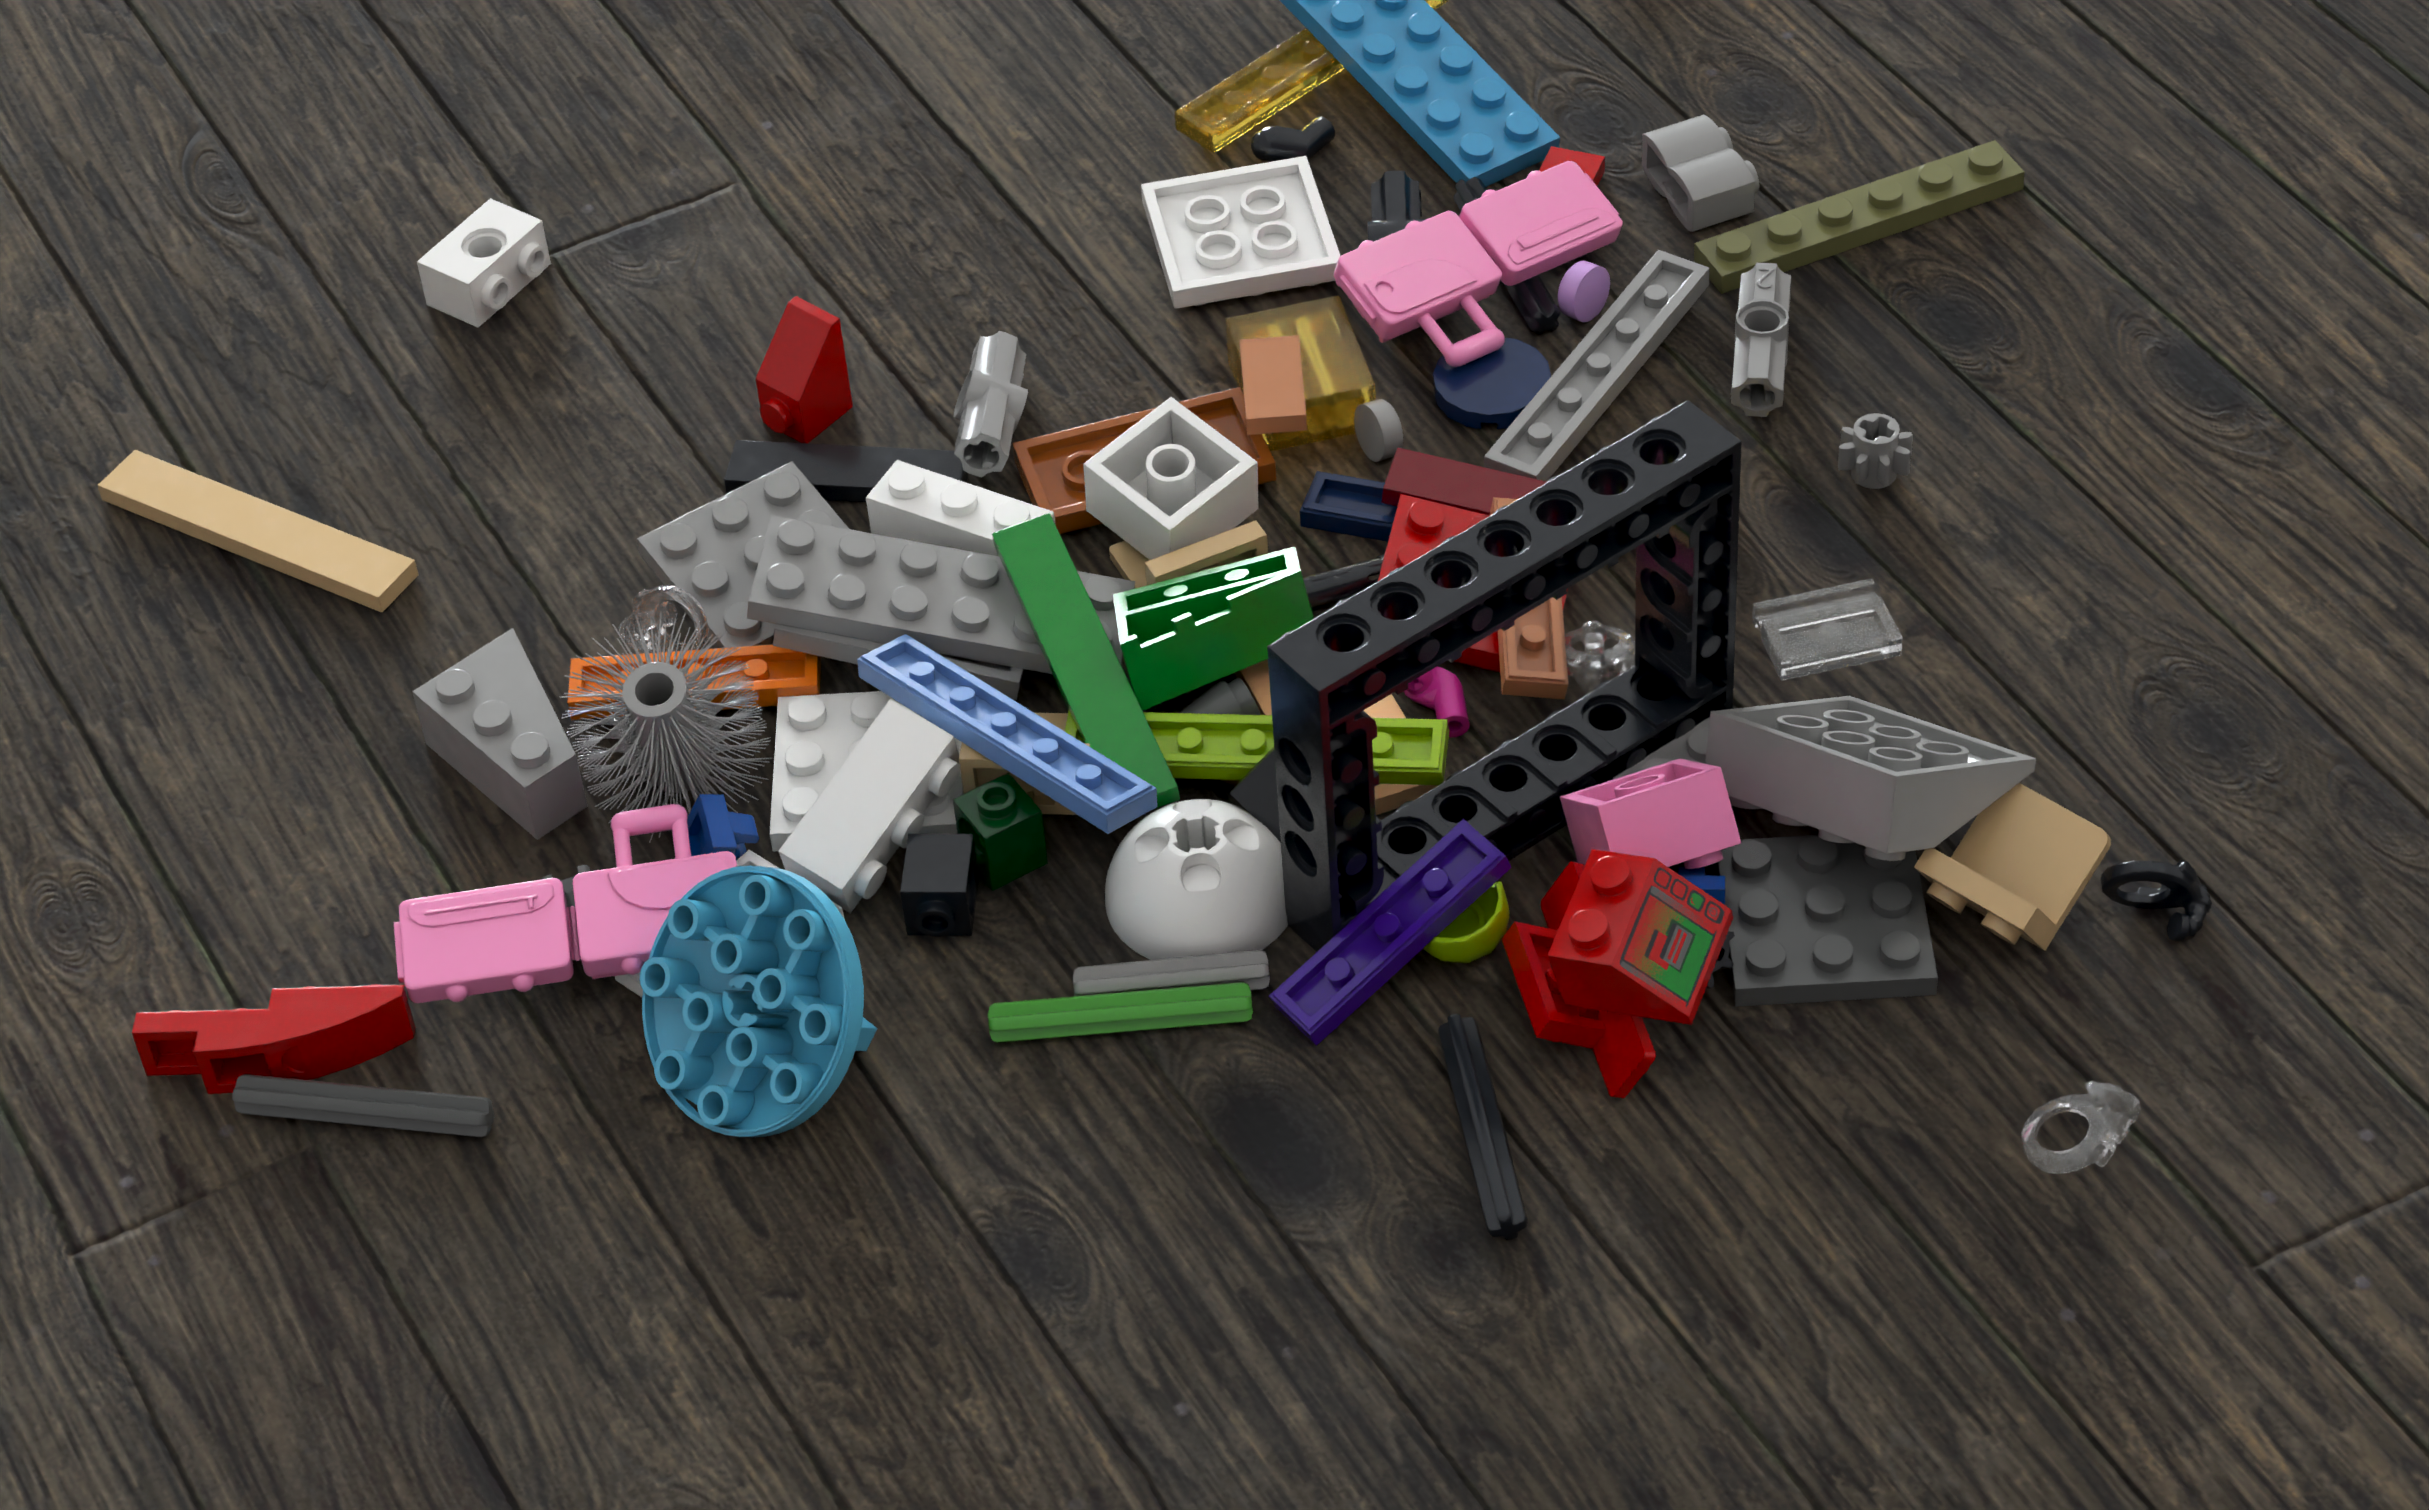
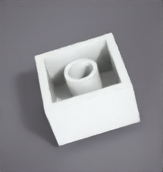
[1083,397,1259,560]

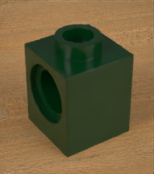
[953,772,1048,891]

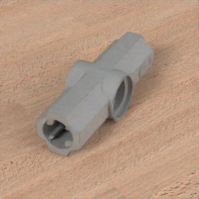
[1731,263,1791,417]
[953,331,1028,478]

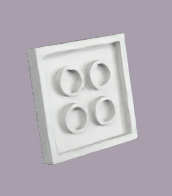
[1141,156,1340,309]
[769,691,964,852]

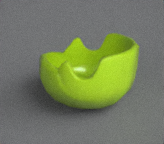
[1423,881,1510,963]

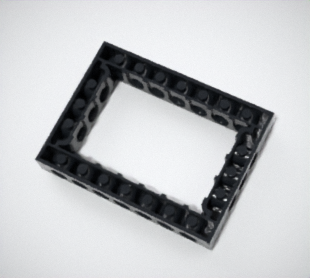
[1267,400,1742,952]

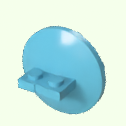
[640,865,878,1137]

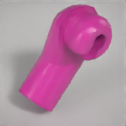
[1404,666,1469,738]

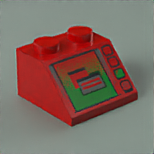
[1547,849,1734,1025]

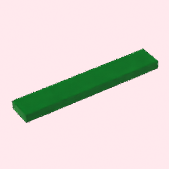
[992,512,1180,810]

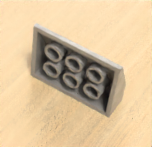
[1705,696,2036,861]

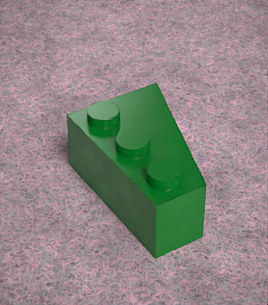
[1113,547,1314,711]

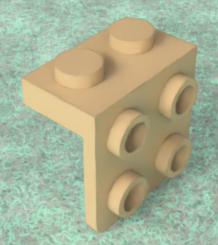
[1914,783,2111,951]

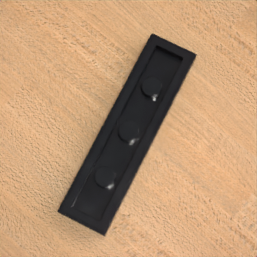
[724,440,969,502]

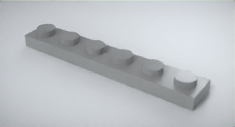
[1484,250,1710,481]

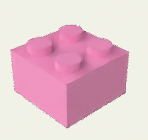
[1560,759,1741,869]

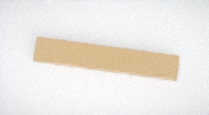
[97,450,419,612]

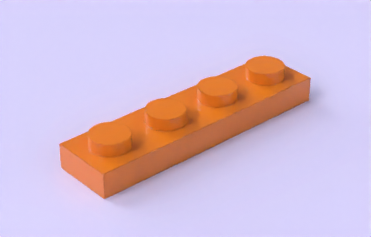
[567,645,821,720]

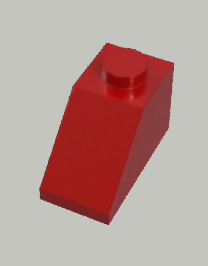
[756,296,853,443]

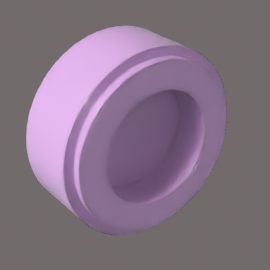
[1558,260,1610,322]

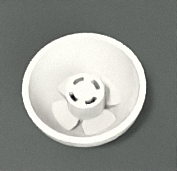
[1105,799,1288,960]

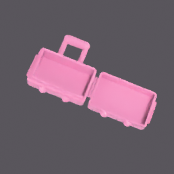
[1334,161,1623,367]
[394,804,738,1003]

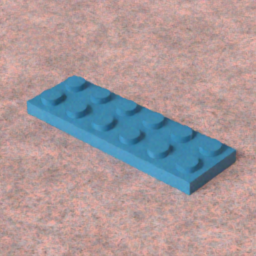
[1280,0,1560,187]

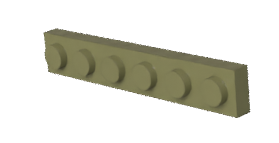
[1694,140,2025,294]

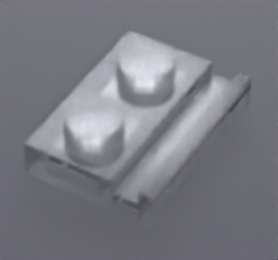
[1752,578,1902,681]

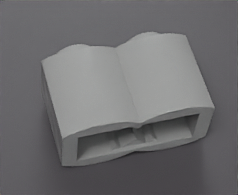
[1642,115,1759,232]

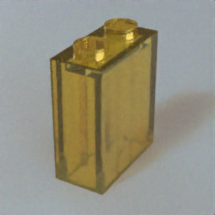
[1225,295,1376,451]

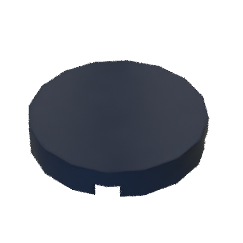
[1433,337,1551,429]

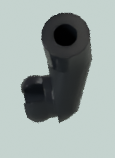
[1251,116,1335,162]

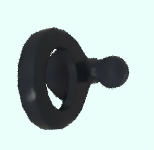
[2100,860,2212,941]

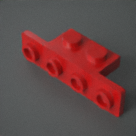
[1502,861,1656,1099]

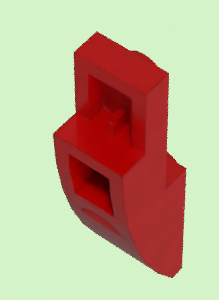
[132,984,416,1094]

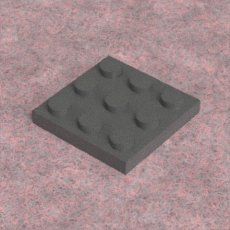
[1715,835,1938,1007]

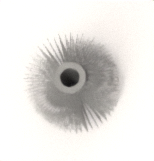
[560,611,773,843]

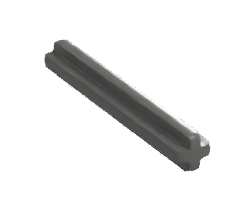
[232,1074,494,1138]

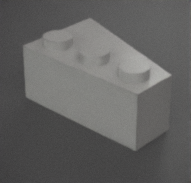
[412,628,588,840]

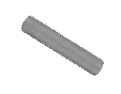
[1073,950,1270,996]

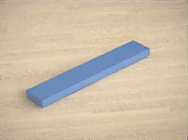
[857,634,1158,834]

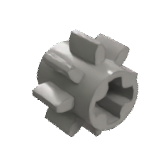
[1838,413,1913,489]

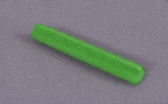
[988,982,1253,1043]

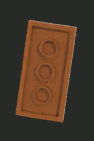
[1012,387,1276,534]

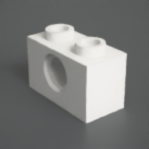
[417,198,551,328]

